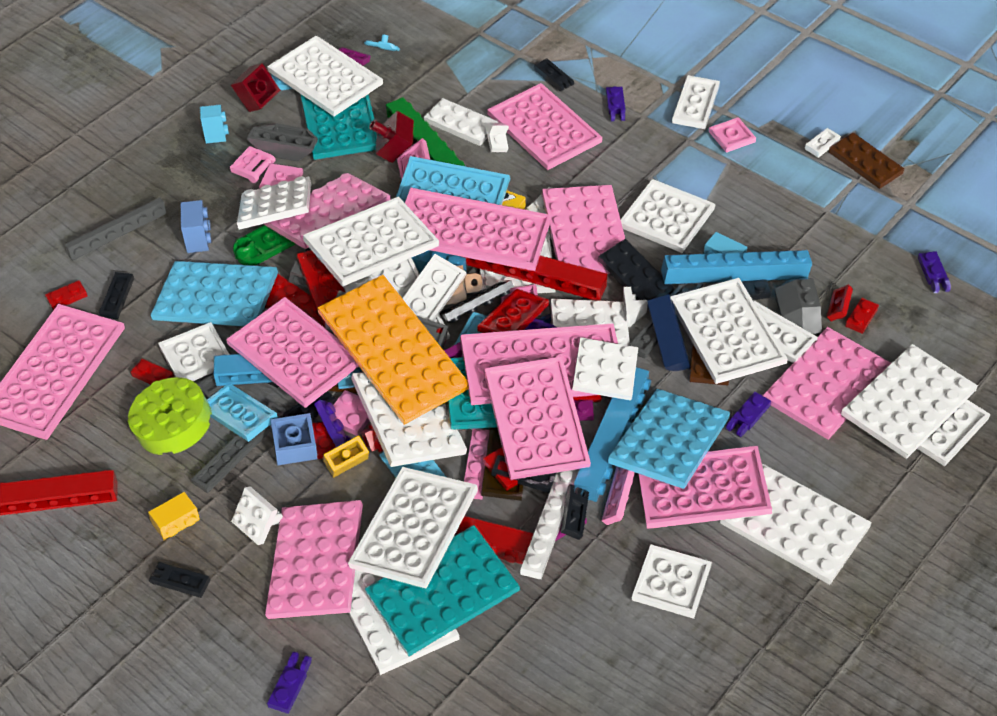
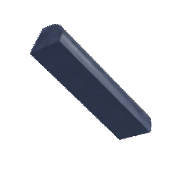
[647,294,691,371]

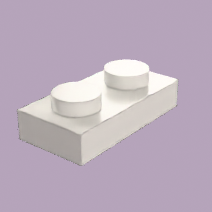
[805,128,841,158]

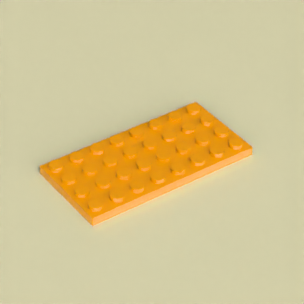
[318,275,468,425]

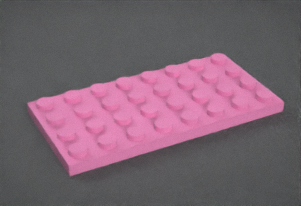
[405,188,552,271]
[0,304,125,440]
[460,324,618,405]

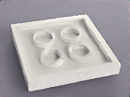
[158,322,230,381]
[572,337,638,400]
[632,544,712,619]

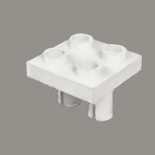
[231,486,283,545]

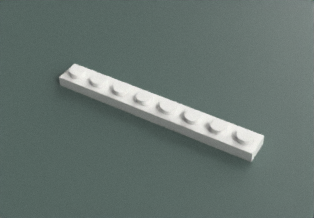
[520,469,580,579]

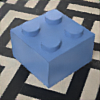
[181,200,212,253]
[270,413,317,465]

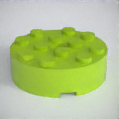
[128,377,212,455]

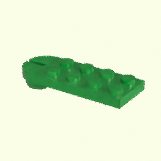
[233,225,296,266]

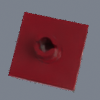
[231,63,281,112]
[369,111,414,163]

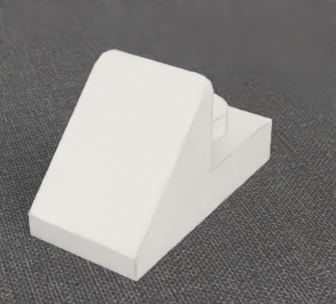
[485,123,509,152]
[623,287,648,327]

